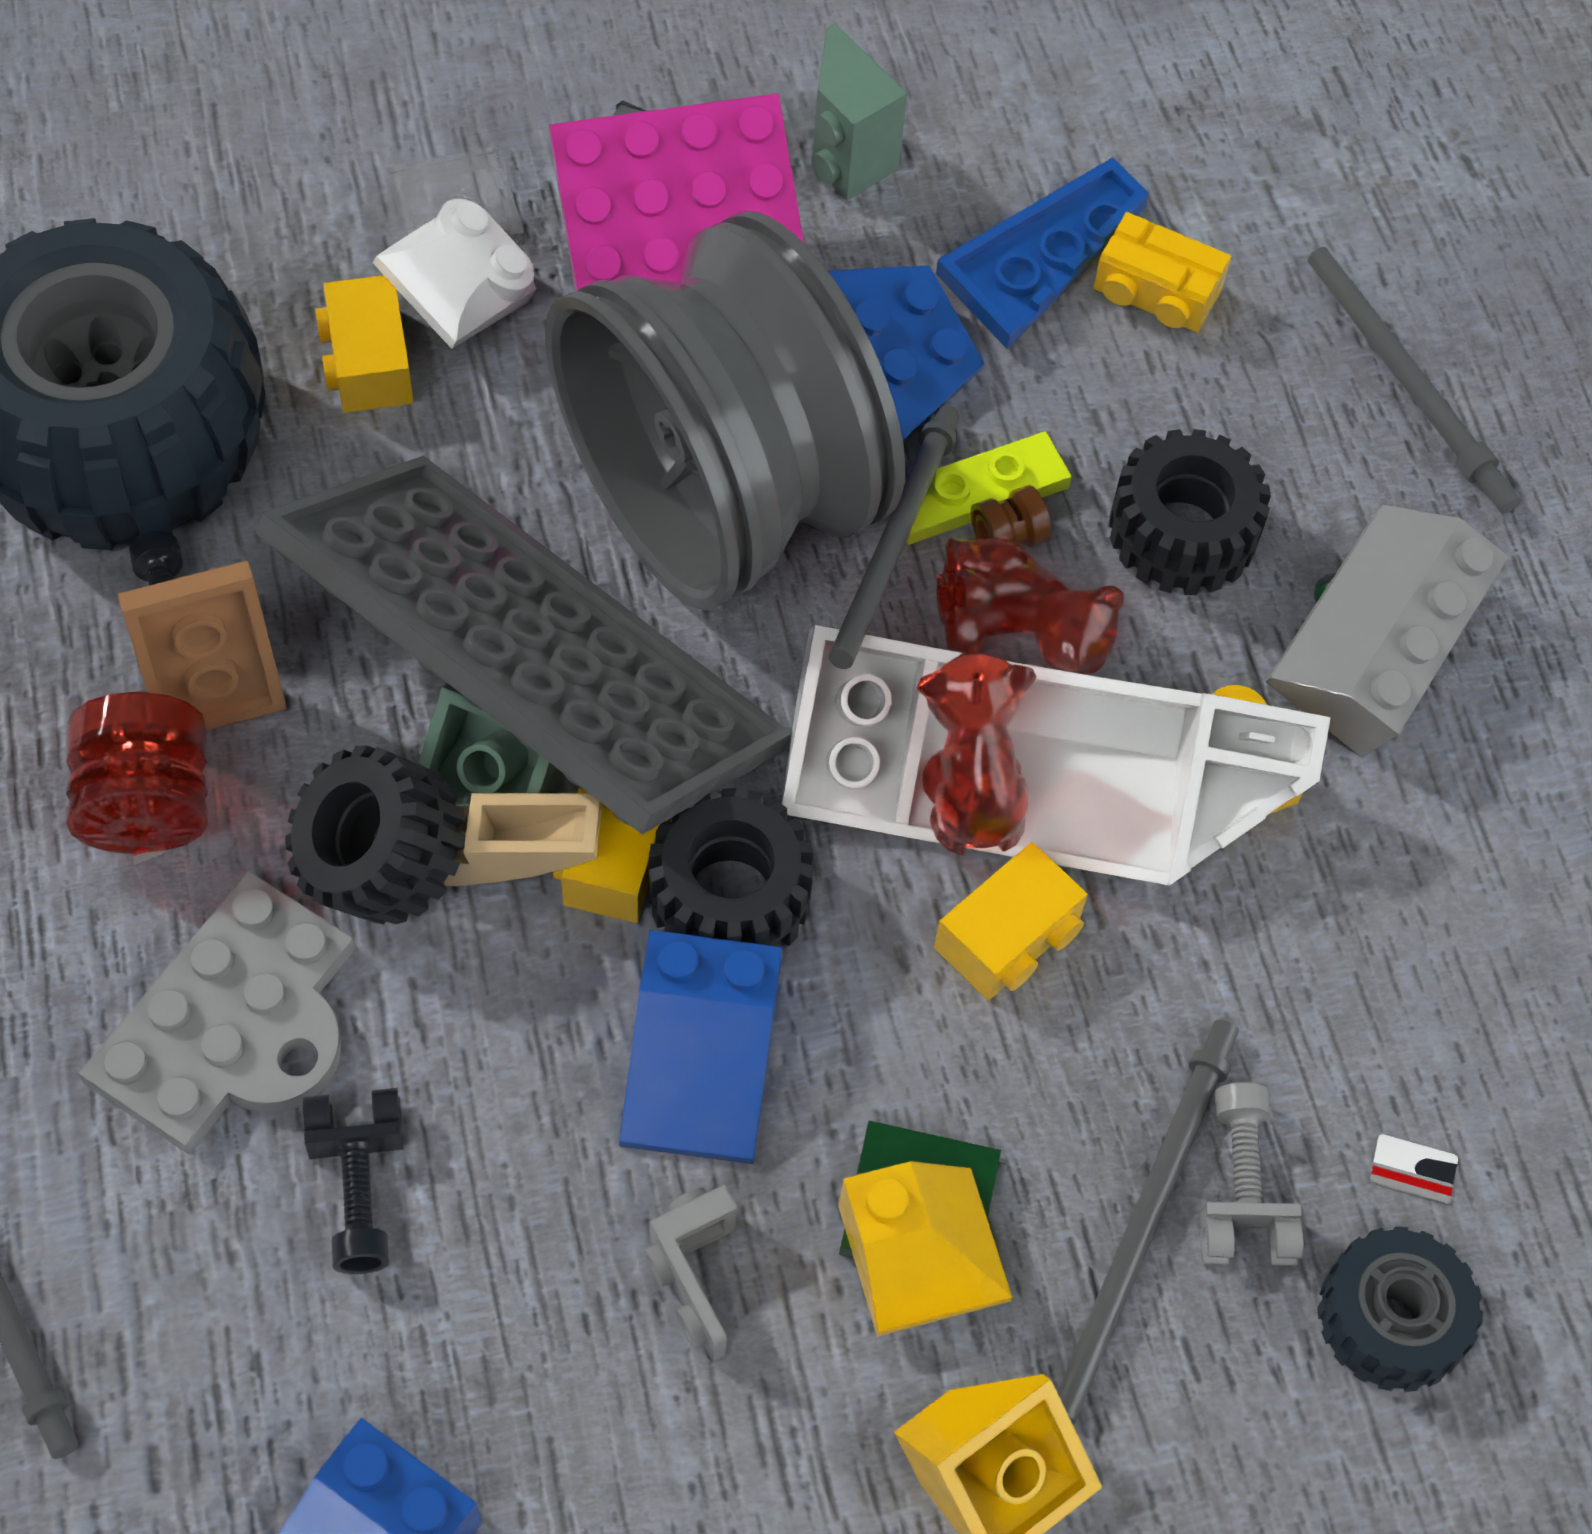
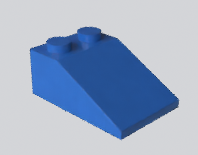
[619,930,782,1164]
[278,1417,482,1534]

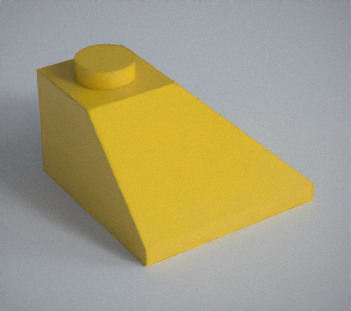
[838,1161,1012,1337]
[894,1374,1102,1534]

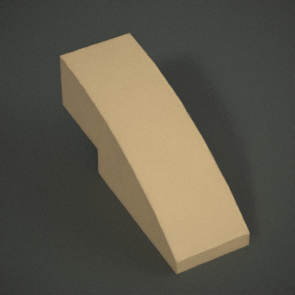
[444,793,602,886]

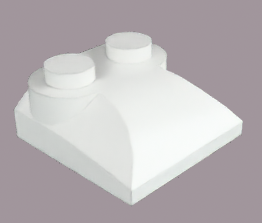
[373,199,536,349]

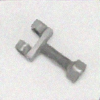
[1199,1082,1303,1265]

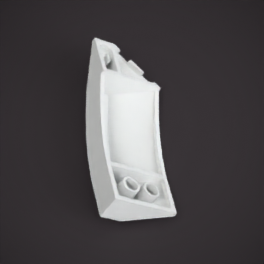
[781,625,1331,885]

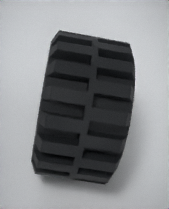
[1108,429,1271,595]
[285,745,466,925]
[649,788,814,947]

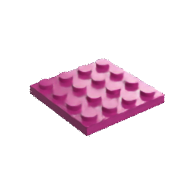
[548,93,804,292]

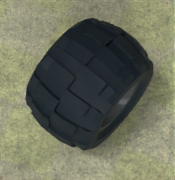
[0,218,266,550]

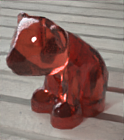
[936,537,1124,674]
[916,651,1037,855]

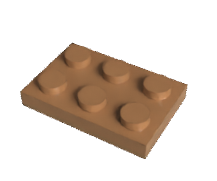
[117,560,287,742]

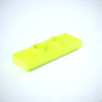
[904,431,1072,545]

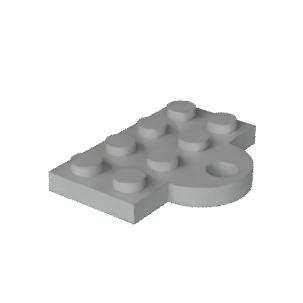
[78,871,356,1155]

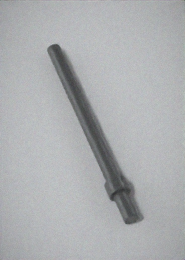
[1307,247,1521,514]

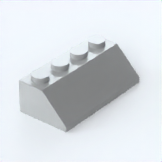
[1265,504,1509,758]

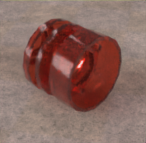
[66,691,208,854]

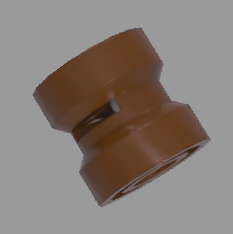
[970,485,1051,561]

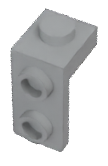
[644,1184,737,1362]

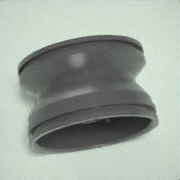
[545,211,905,610]

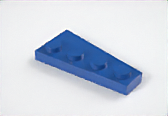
[936,157,1149,349]

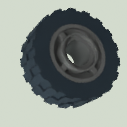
[1317,1226,1483,1392]

